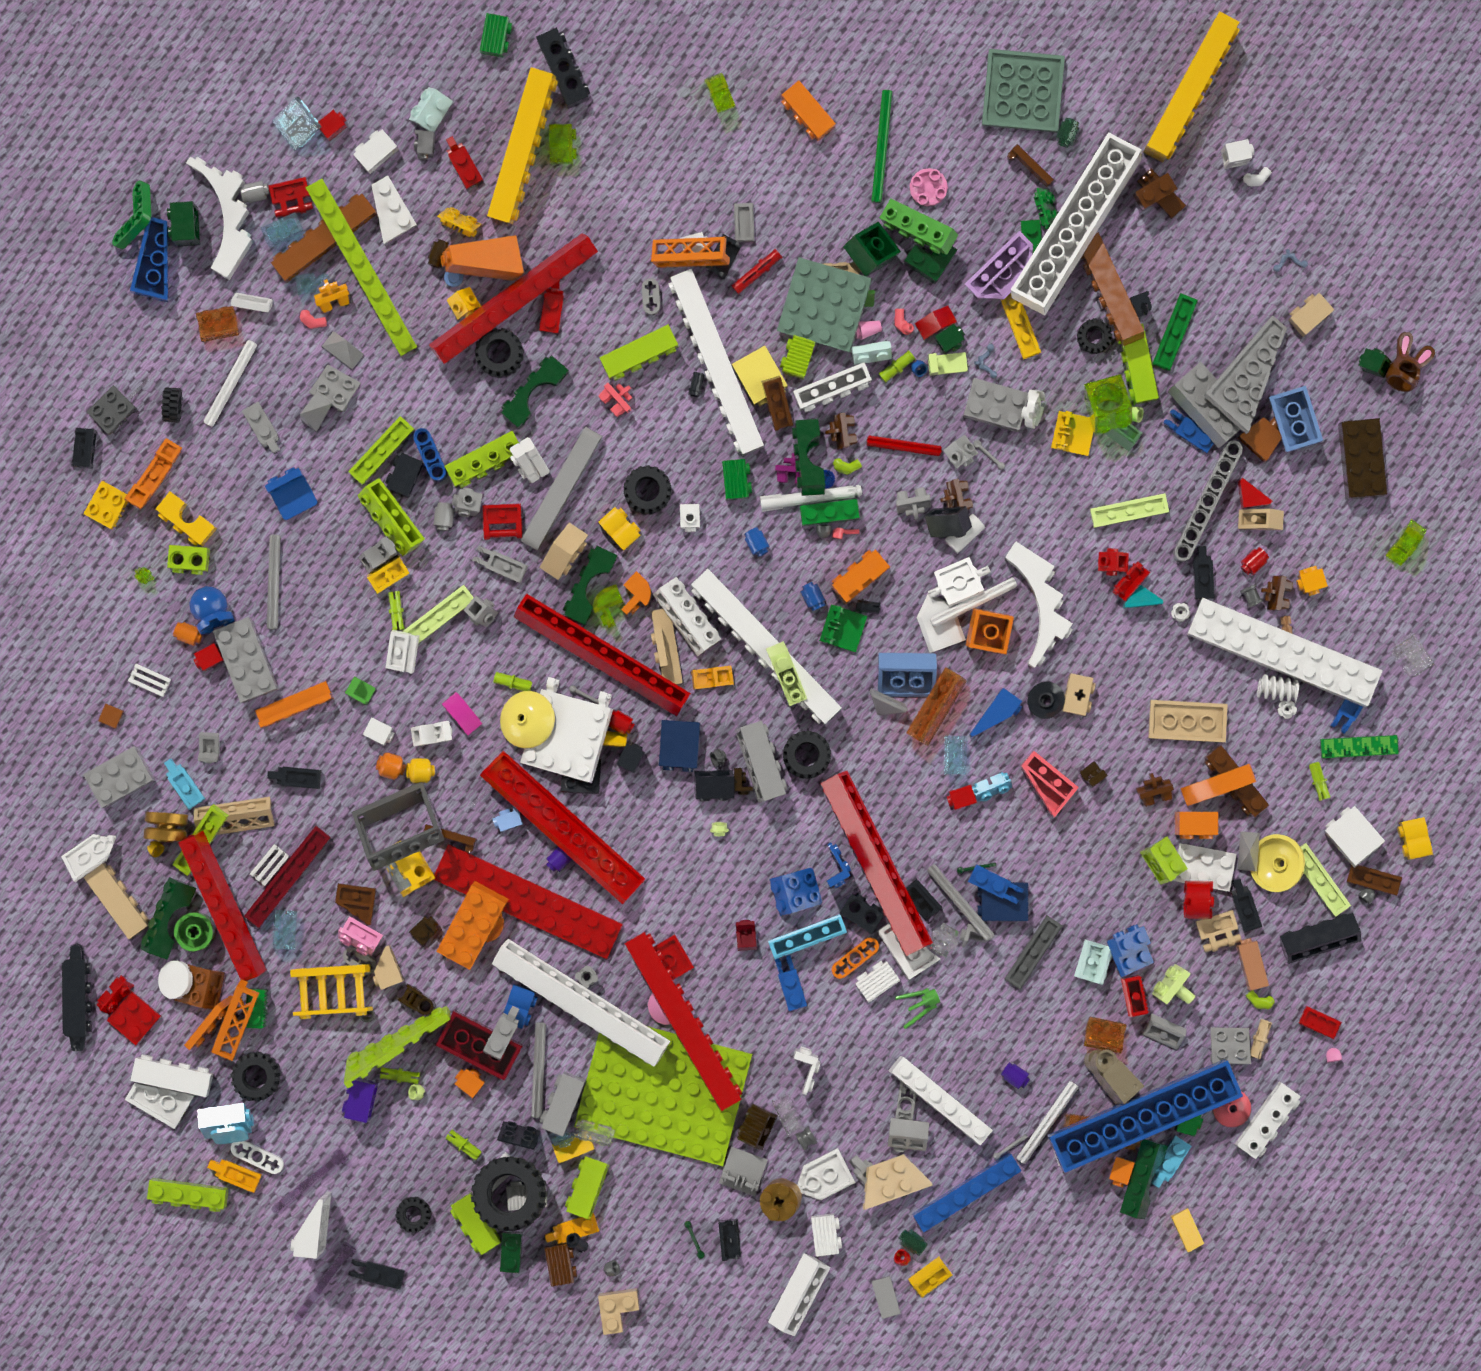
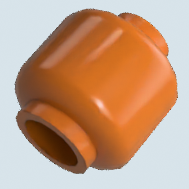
[376,752,406,780]

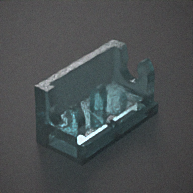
[944,736,967,775]
[272,909,297,950]

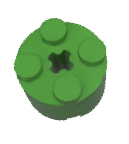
[174,912,216,951]

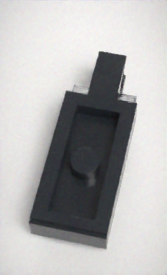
[1193,546,1215,599]
[267,766,322,789]
[1231,878,1262,933]

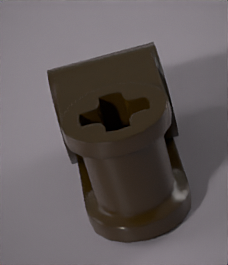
[398,983,436,1015]

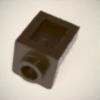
[1080,761,1108,788]
[734,768,753,795]
[409,916,439,946]

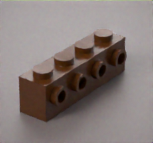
[1204,745,1269,817]

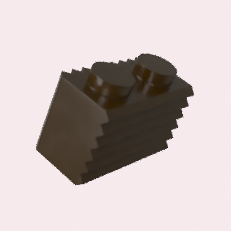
[737,1104,778,1150]

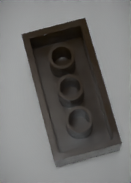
[1338,418,1387,500]

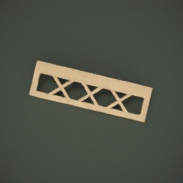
[194,797,274,835]

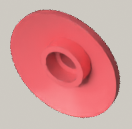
[1213,1091,1251,1127]

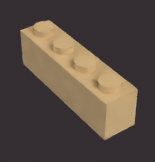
[83,863,150,939]

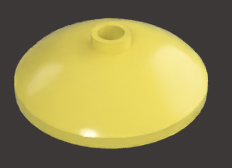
[500,691,555,749]
[1250,834,1305,892]

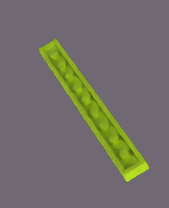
[305,179,417,356]

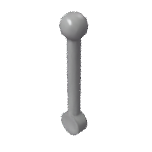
[973,440,1005,470]
[569,685,599,704]
[993,1134,1028,1160]

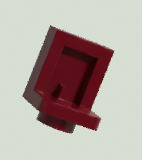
[736,920,757,951]

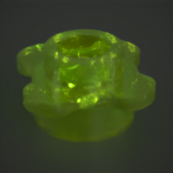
[134,567,154,584]

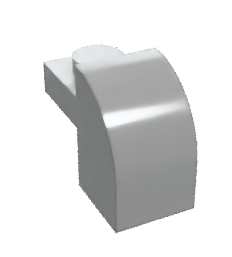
[359,536,398,573]

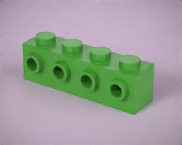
[879,198,958,255]

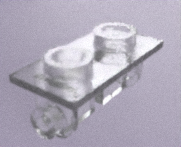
[573,1119,615,1147]

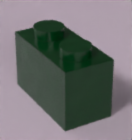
[500,1231,523,1273]

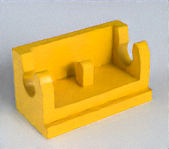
[367,555,409,594]

